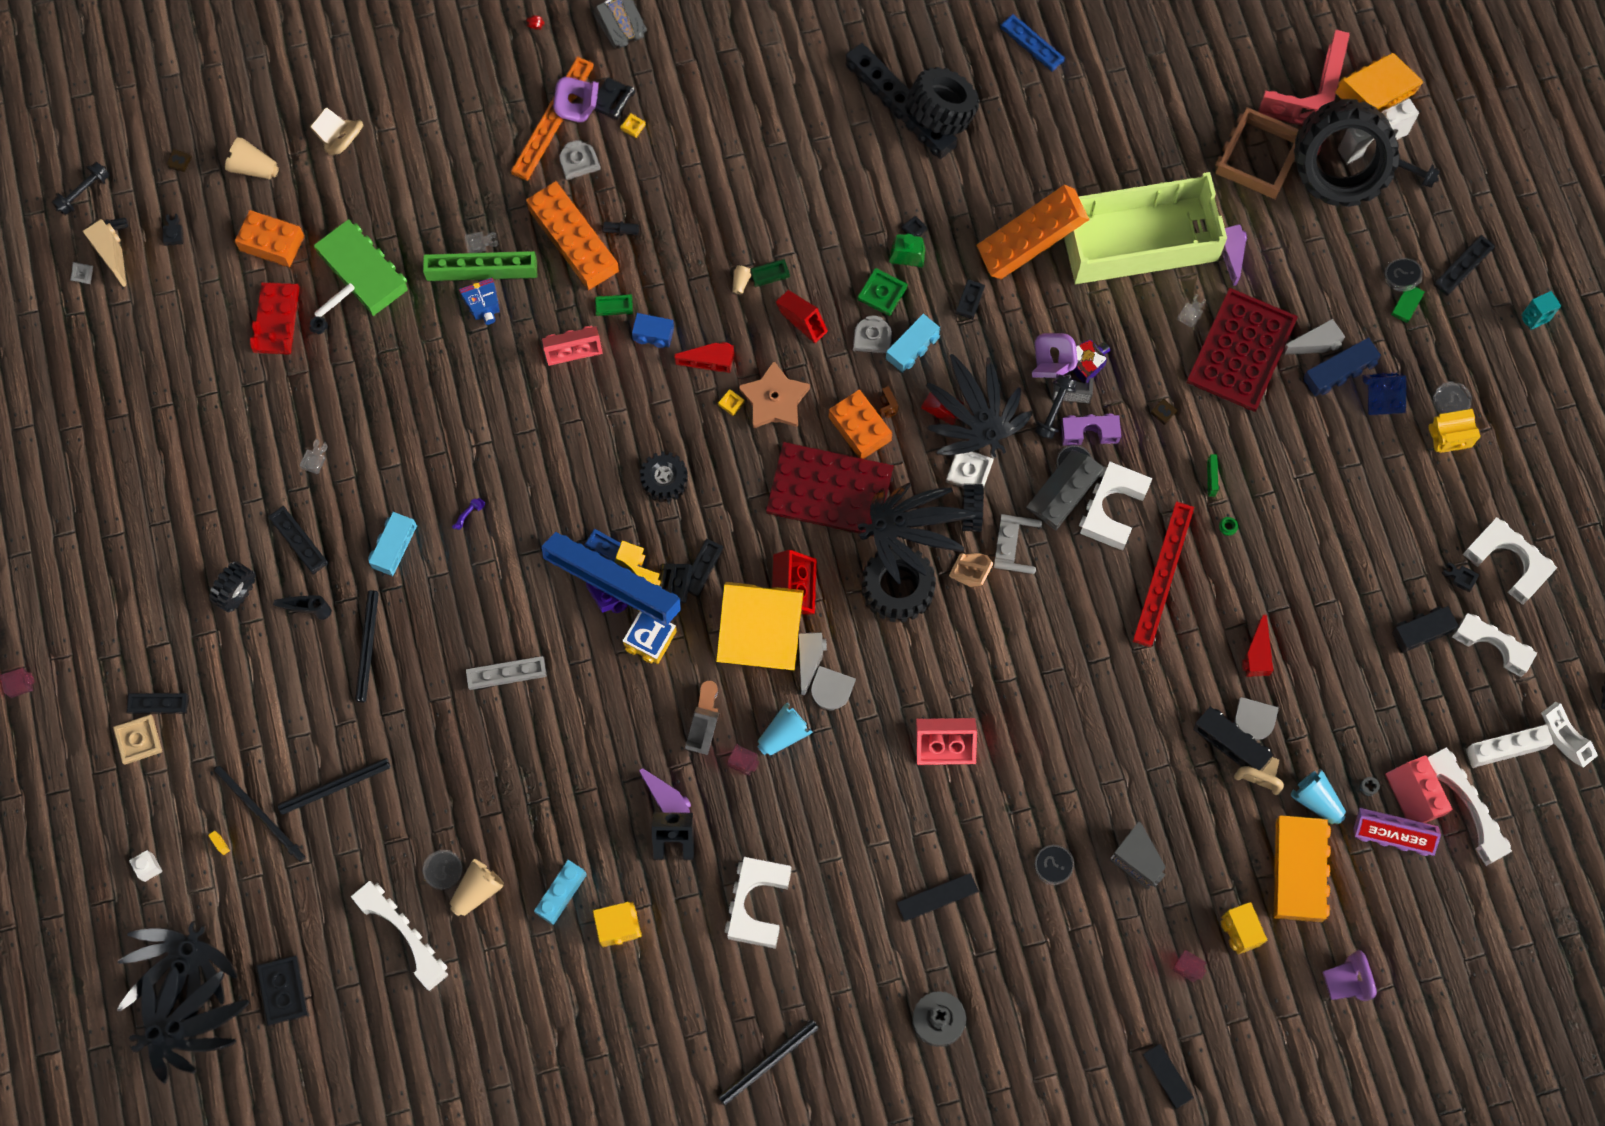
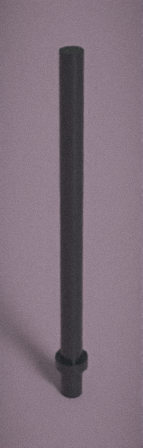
[214,766,306,862]

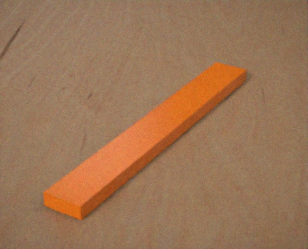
[511,57,594,181]

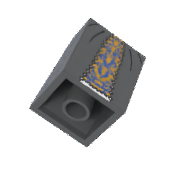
[593,0,647,49]
[1110,821,1166,890]

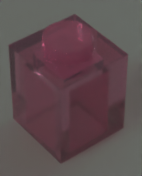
[0,668,34,698]
[727,745,759,776]
[1173,950,1207,983]

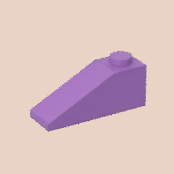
[1222,225,1247,286]
[639,768,691,813]

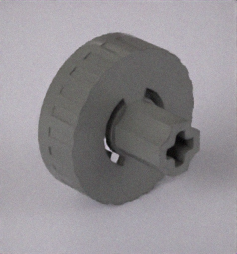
[912,991,966,1047]

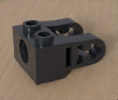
[652,813,694,860]

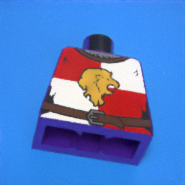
[1072,340,1110,383]

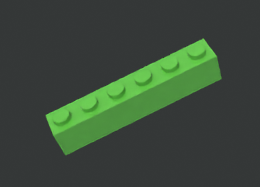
[423,251,537,281]

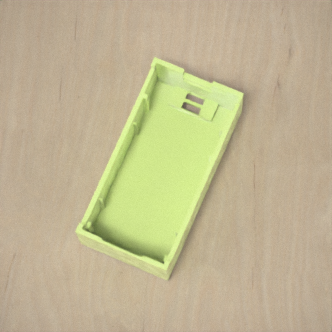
[1064,172,1227,284]

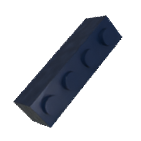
[1303,337,1381,396]

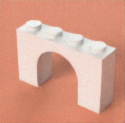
[1338,99,1419,164]
[1079,462,1152,551]
[1463,517,1557,605]
[725,857,791,948]

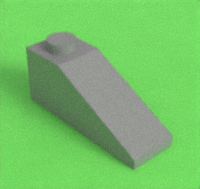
[1283,319,1345,355]
[799,633,827,695]

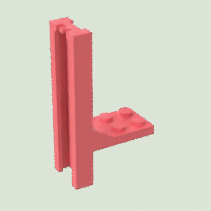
[1258,30,1350,155]

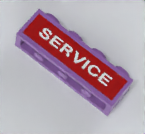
[1353,808,1441,856]

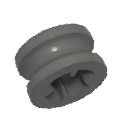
[1360,777,1380,796]

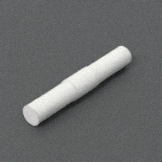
[314,283,355,317]

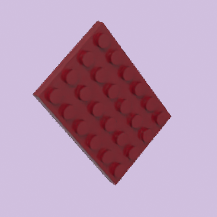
[1186,288,1298,412]
[766,442,894,537]

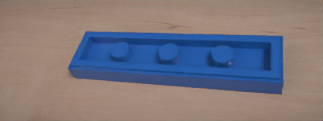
[1000,14,1065,72]

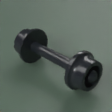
[1398,159,1440,188]
[52,162,110,216]
[1035,374,1077,439]

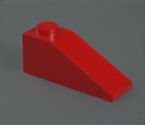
[675,342,734,373]
[1242,615,1273,677]

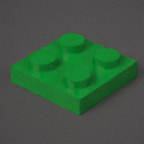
[858,268,908,316]

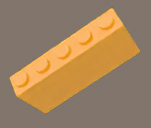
[1335,53,1423,112]
[1274,816,1331,922]

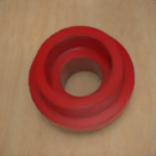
[527,15,545,30]

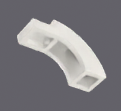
[1541,702,1598,767]

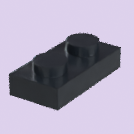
[956,279,985,320]

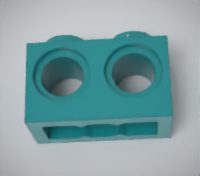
[1521,291,1561,330]

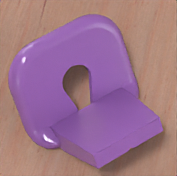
[553,77,599,122]
[1032,333,1078,378]
[1322,950,1376,1001]

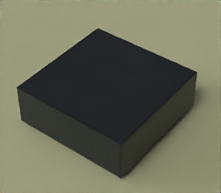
[902,215,928,237]

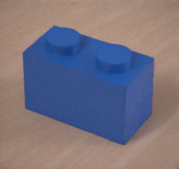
[632,313,674,348]

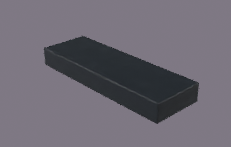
[688,538,724,597]
[127,693,189,714]
[1142,1044,1194,1109]

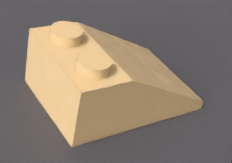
[83,219,126,287]

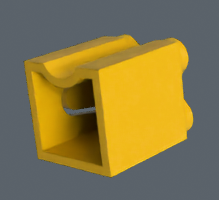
[1429,409,1481,453]
[593,902,642,947]

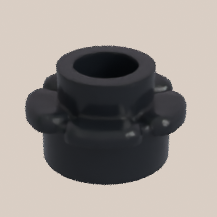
[310,316,328,334]

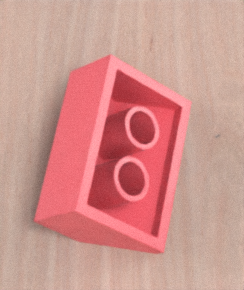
[542,326,603,366]
[916,718,977,765]
[1385,755,1453,823]

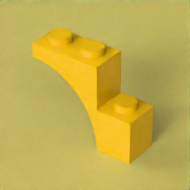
[614,541,661,611]

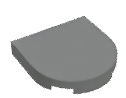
[559,141,601,180]
[853,316,892,353]
[811,666,856,710]
[1234,697,1279,741]

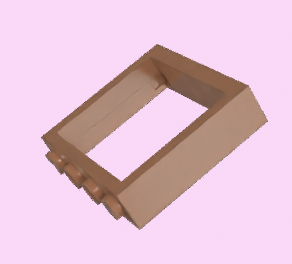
[1215,108,1299,199]

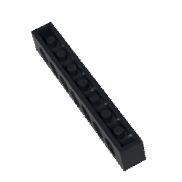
[846,43,958,160]

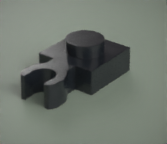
[163,213,183,246]
[1442,562,1479,592]

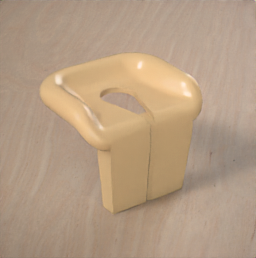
[310,108,363,155]
[1234,757,1284,795]

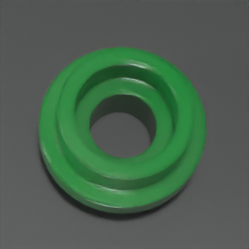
[1219,517,1238,536]

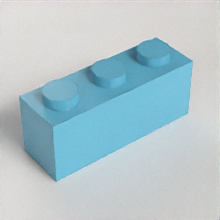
[886,314,940,373]
[368,512,417,576]
[534,860,587,925]

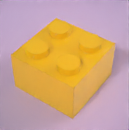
[1221,902,1267,955]

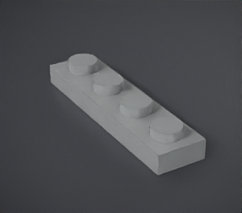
[466,656,547,690]

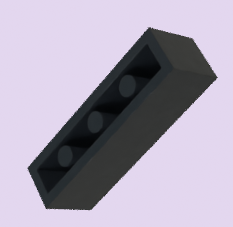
[1193,706,1273,778]

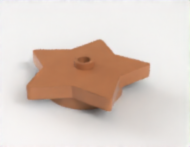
[739,362,810,428]

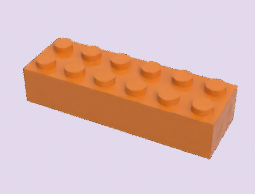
[526,181,619,291]
[976,185,1090,279]

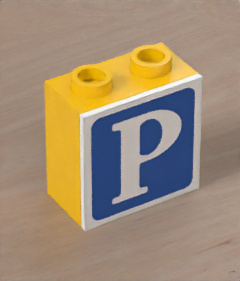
[623,611,677,664]

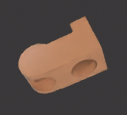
[698,681,718,721]

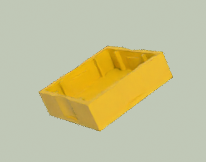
[717,582,803,670]

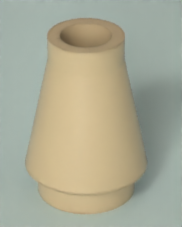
[732,266,751,294]

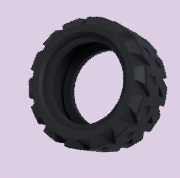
[1294,99,1400,207]

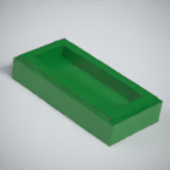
[1391,285,1425,323]
[595,294,633,316]
[1207,454,1219,497]

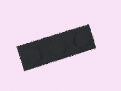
[1392,606,1459,653]

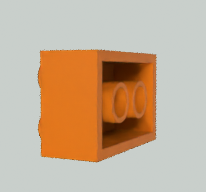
[235,210,305,267]
[829,389,892,459]

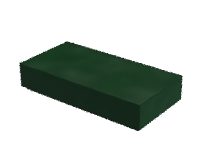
[750,259,790,287]

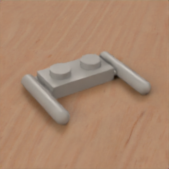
[994,514,1042,574]

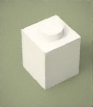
[129,850,163,882]

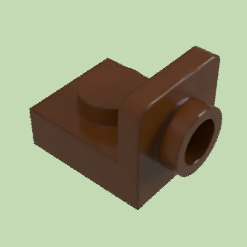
[880,386,898,418]

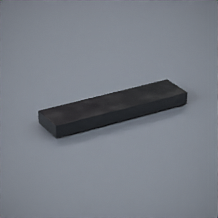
[1433,235,1495,297]
[268,505,329,575]
[897,873,979,922]

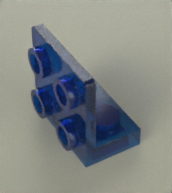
[1363,372,1406,415]

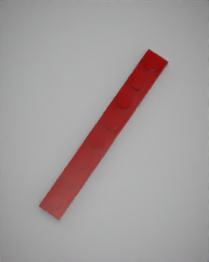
[1133,501,1194,648]

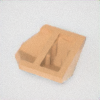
[949,553,993,587]

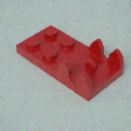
[250,282,300,355]

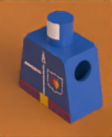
[459,278,500,325]

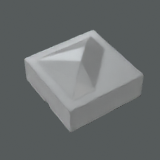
[70,262,93,284]

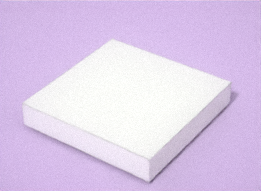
[946,451,994,488]

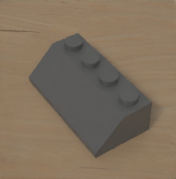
[1026,450,1103,531]

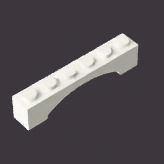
[1428,747,1512,866]
[351,881,448,991]

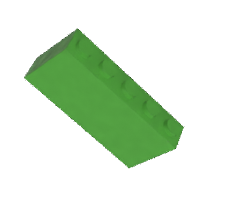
[314,219,408,316]

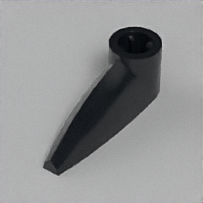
[273,595,332,620]

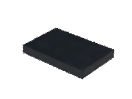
[256,955,309,1026]

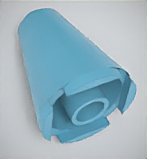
[757,703,812,756]
[1291,769,1346,824]

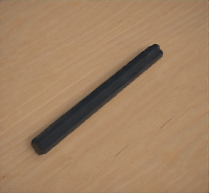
[355,590,379,703]
[277,758,391,814]
[718,1020,818,1105]

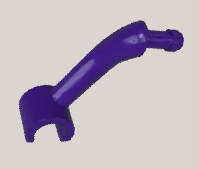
[452,498,485,530]

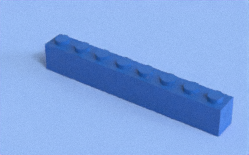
[541,532,681,625]

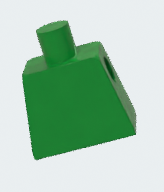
[889,234,926,267]

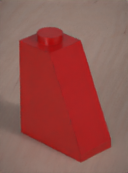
[775,290,828,343]

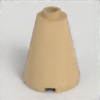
[225,137,279,179]
[450,859,504,916]

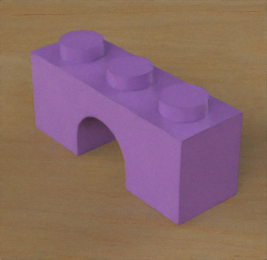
[1061,414,1121,446]

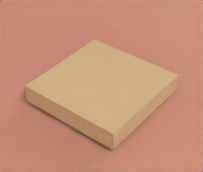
[113,715,163,765]

